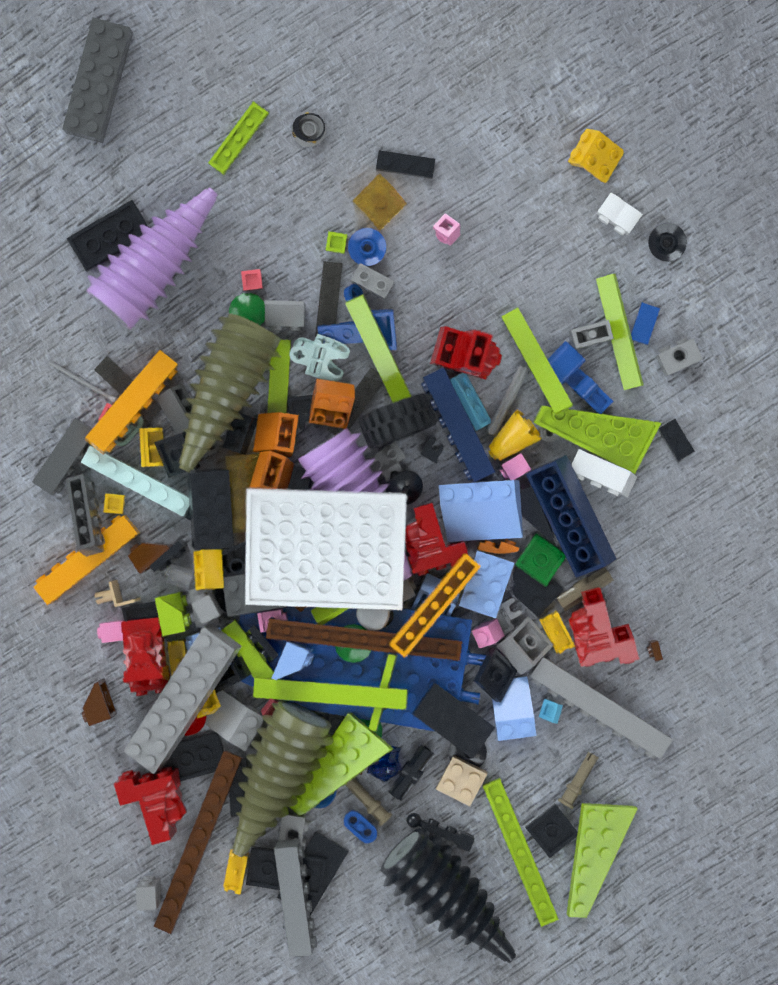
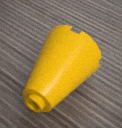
[488,409,542,461]

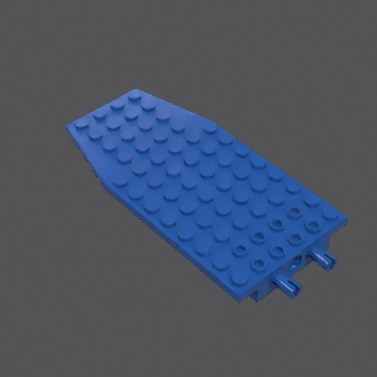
[234,606,487,731]

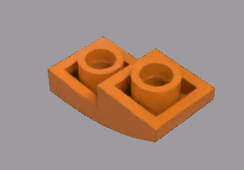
[477,539,519,554]

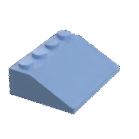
[439,480,523,542]

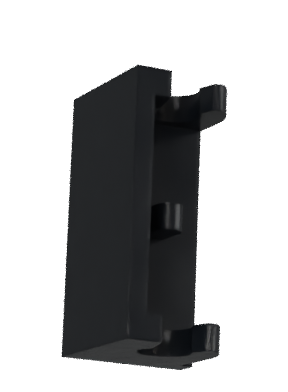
[223,413,257,455]
[420,435,444,464]
[214,656,251,693]

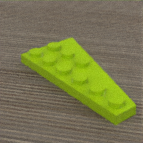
[533,405,661,474]
[290,713,393,816]
[566,803,638,918]

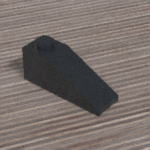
[520,486,554,541]

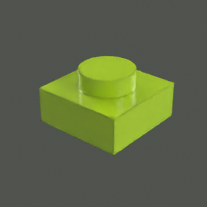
[325,231,348,254]

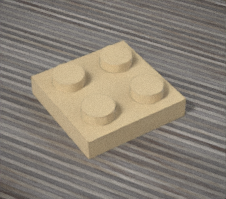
[436,755,488,806]

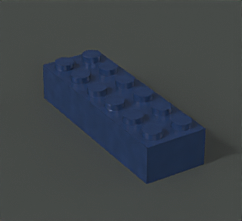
[421,367,495,482]
[526,455,617,578]

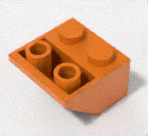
[309,379,355,429]
[253,412,298,457]
[249,450,295,490]

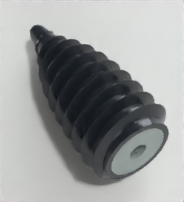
[381,828,516,963]

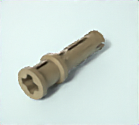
[558,752,599,809]
[345,778,393,826]

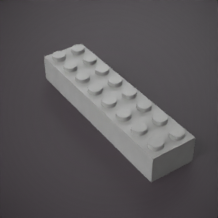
[124,624,242,774]

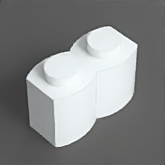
[597,193,643,235]

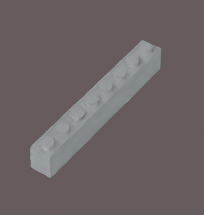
[529,656,673,759]

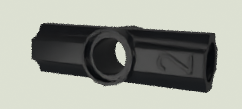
[388,744,435,801]

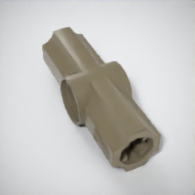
[556,567,614,612]

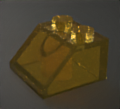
[352,173,407,231]

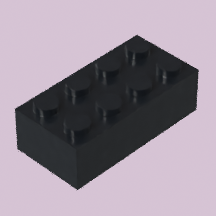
[187,468,234,550]

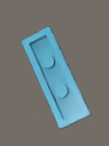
[450,373,491,431]

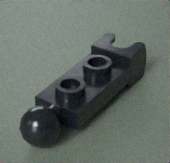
[406,813,475,852]

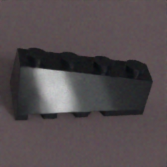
[193,541,246,578]

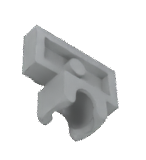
[370,441,406,482]
[485,596,522,635]

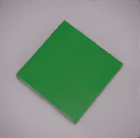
[514,533,566,587]

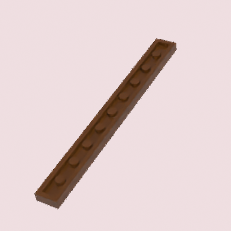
[266,619,462,661]
[154,750,243,934]

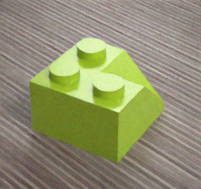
[155,591,192,636]

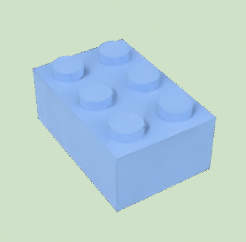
[459,551,514,618]

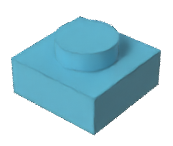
[539,699,563,724]

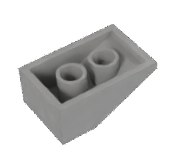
[205,690,264,751]

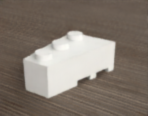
[572,449,637,498]

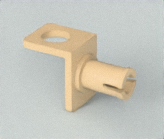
[95,580,141,607]

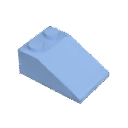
[492,676,536,741]

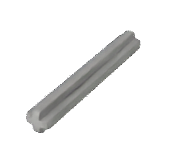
[487,365,529,436]

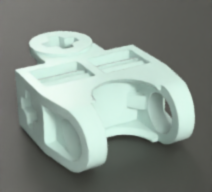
[290,334,350,381]

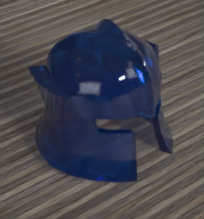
[367,746,402,782]

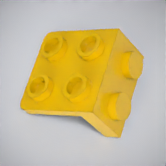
[567,129,624,183]

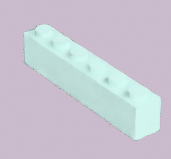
[81,446,190,517]

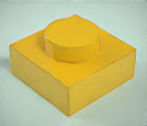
[103,493,125,514]

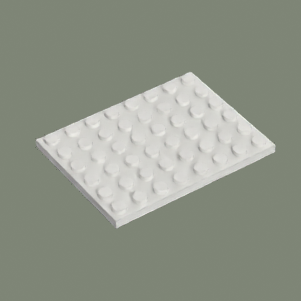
[245,488,406,610]

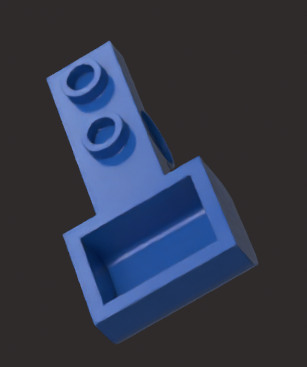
[318,309,397,350]
[547,341,613,414]

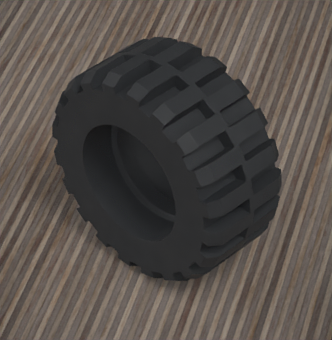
[359,393,437,449]

